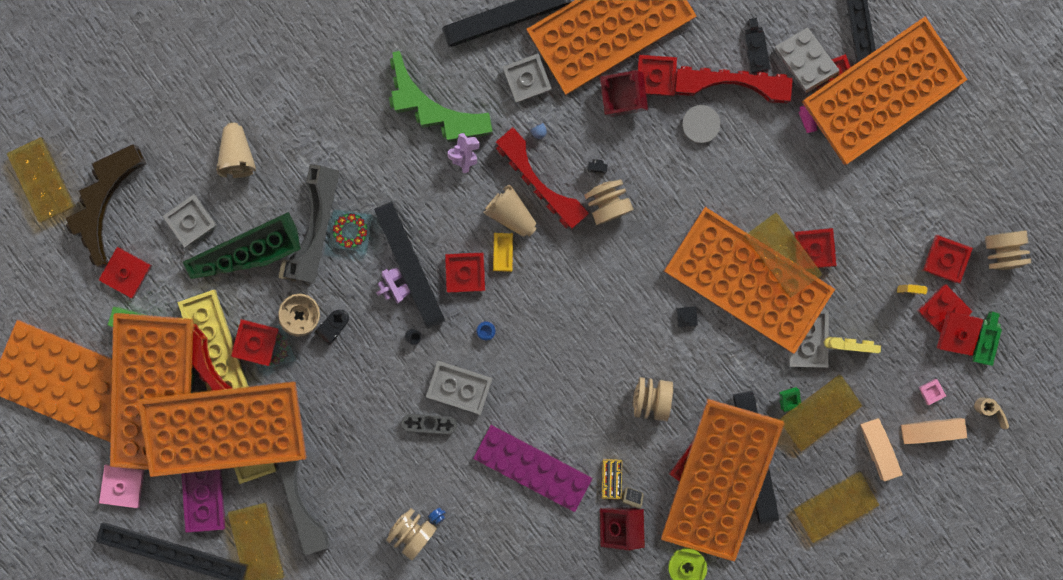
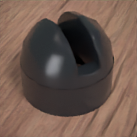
[405,329,422,345]

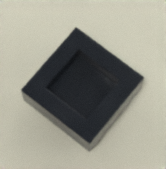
[587,159,608,174]
[676,306,698,327]

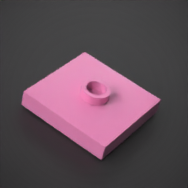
[99,464,144,508]

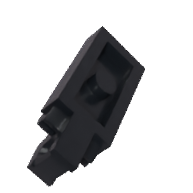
[744,18,771,73]

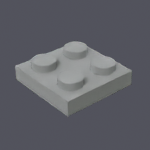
[503,54,552,104]
[162,194,217,248]

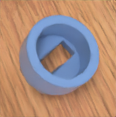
[530,123,547,139]

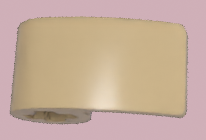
[974,397,1009,430]

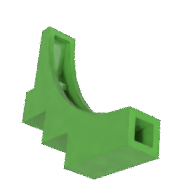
[389,51,493,142]

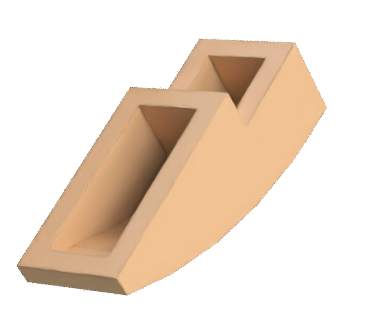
[860,418,902,481]
[901,418,967,444]

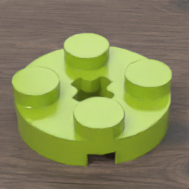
[668,548,707,580]

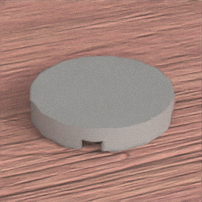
[682,105,721,144]

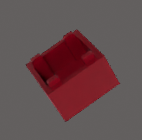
[600,70,648,117]

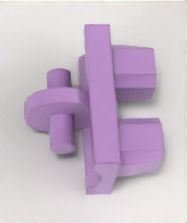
[448,133,480,173]
[376,268,411,304]

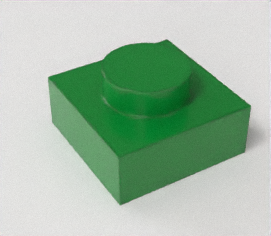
[779,387,802,412]

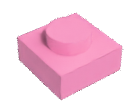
[919,379,946,405]

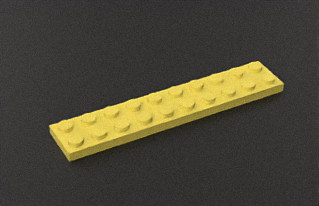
[177,290,277,484]

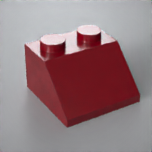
[600,507,645,551]

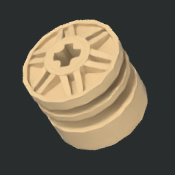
[584,180,634,225]
[985,231,1031,270]
[279,294,320,337]
[633,377,673,421]
[386,508,437,561]

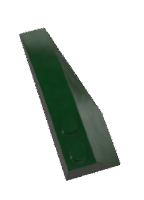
[183,212,300,279]

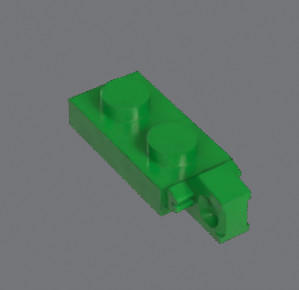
[972,311,1002,366]

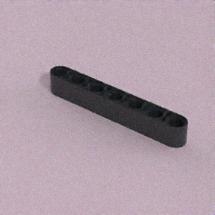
[442,0,572,47]
[374,201,445,329]
[733,391,779,524]

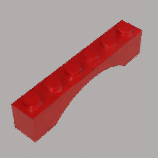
[675,66,793,104]
[496,127,589,230]
[192,323,233,391]

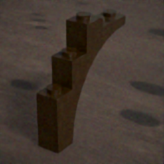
[66,144,147,268]

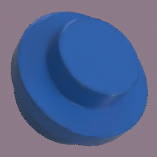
[476,321,496,341]
[428,508,446,525]

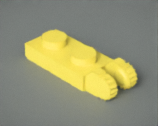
[824,337,881,353]

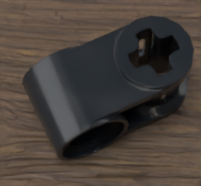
[314,309,350,345]

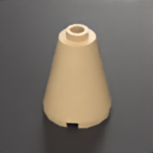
[217,123,256,178]
[483,185,536,237]

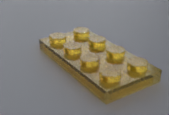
[6,137,76,223]
[744,212,823,298]
[779,374,862,451]
[793,471,879,543]
[228,502,285,580]

